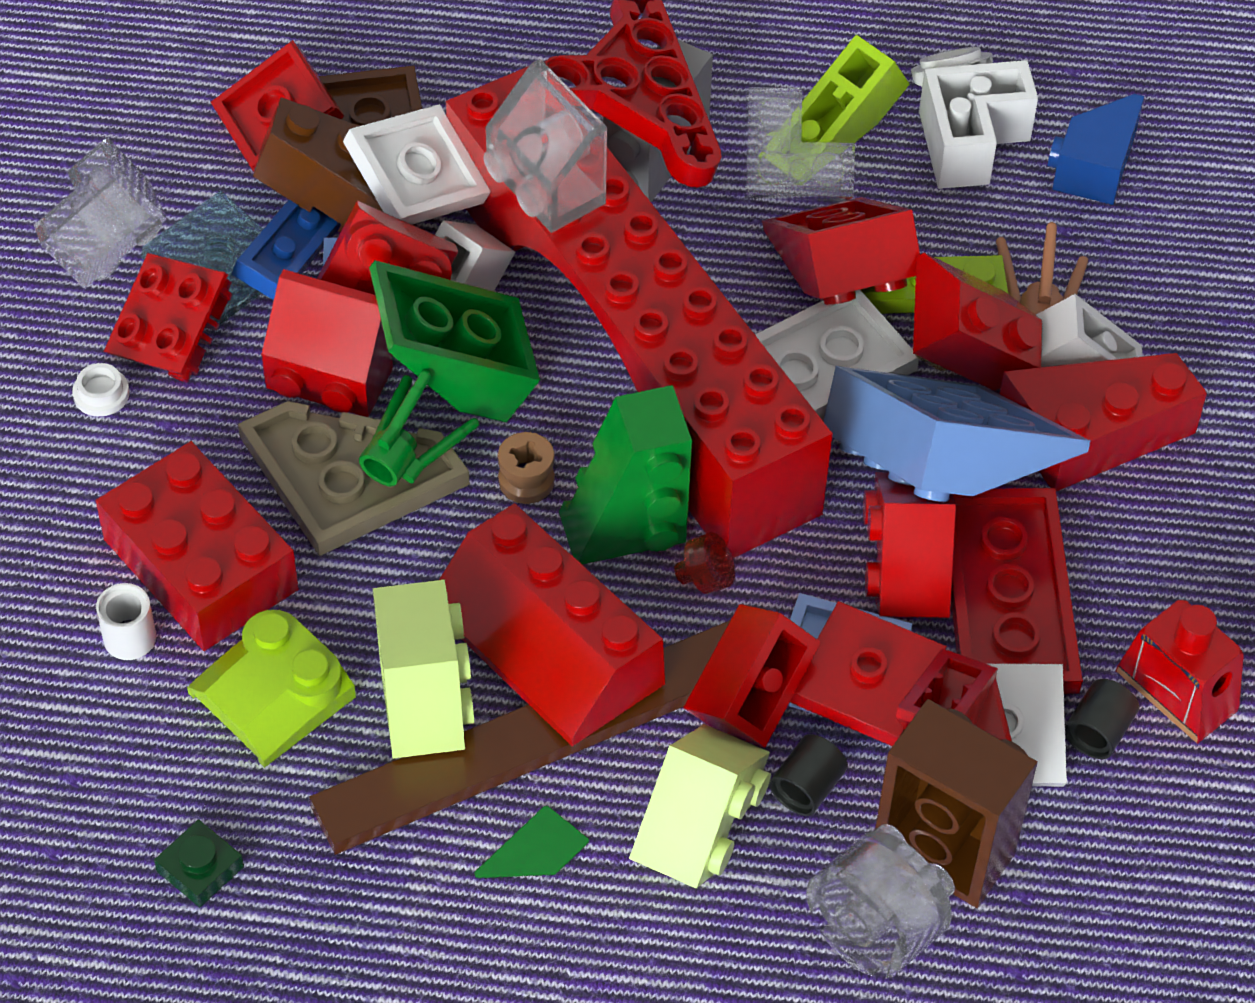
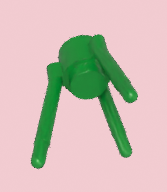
[359,370,479,487]

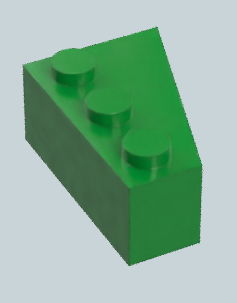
[559,385,692,565]

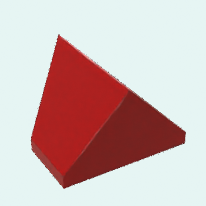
[896,648,1012,741]

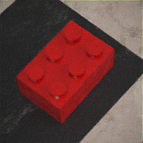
[95,441,299,651]

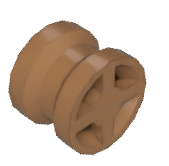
[497,432,555,504]

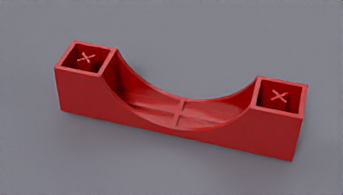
[446,62,833,562]

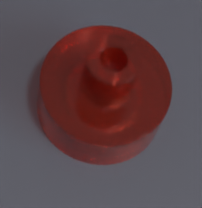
[674,532,735,594]

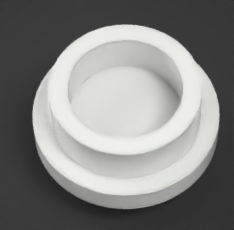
[72,363,129,416]

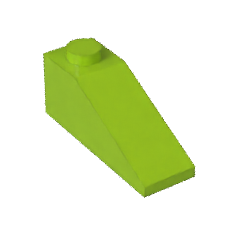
[758,34,910,188]

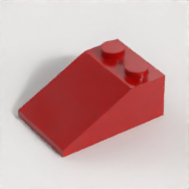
[762,197,920,305]

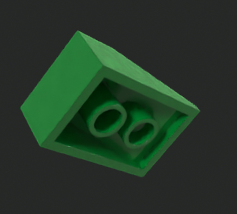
[369,260,540,423]

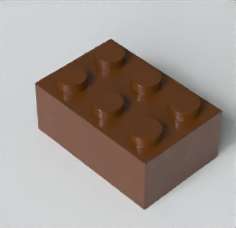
[872,699,1038,909]

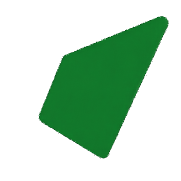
[474,806,589,878]

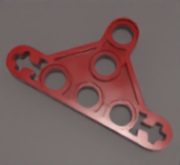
[537,0,722,188]

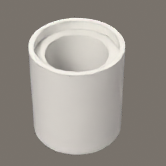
[96,583,156,660]

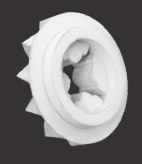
[911,47,993,87]

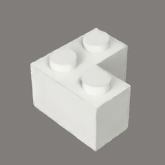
[919,60,1038,189]

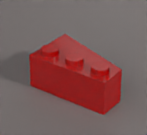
[1000,353,1207,492]

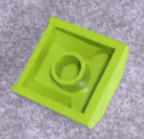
[187,610,356,768]

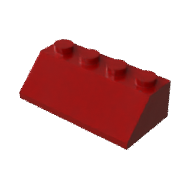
[439,503,665,747]

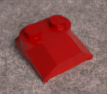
[317,201,458,295]

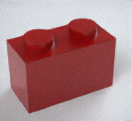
[683,604,821,748]

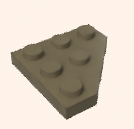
[238,401,470,556]

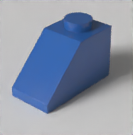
[1047,94,1145,205]

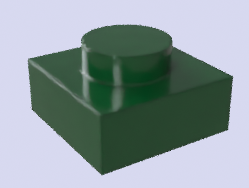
[154,819,244,908]

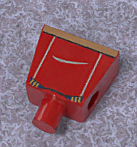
[1116,599,1244,744]

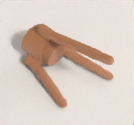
[996,222,1088,315]

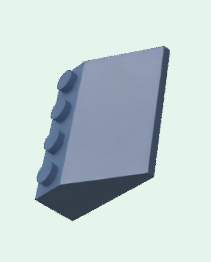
[823,366,1090,502]

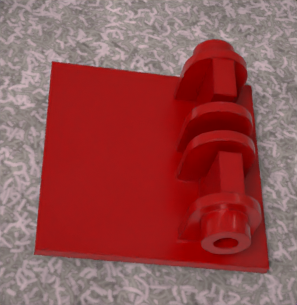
[103,253,233,383]

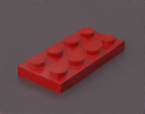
[951,488,1083,694]

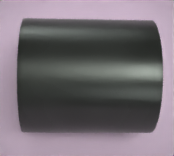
[1065,679,1140,759]
[769,734,848,816]

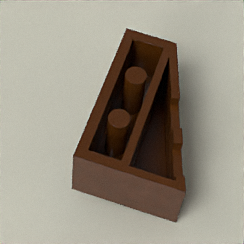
[253,97,416,233]

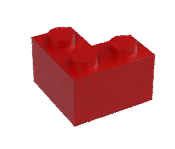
[863,472,956,618]

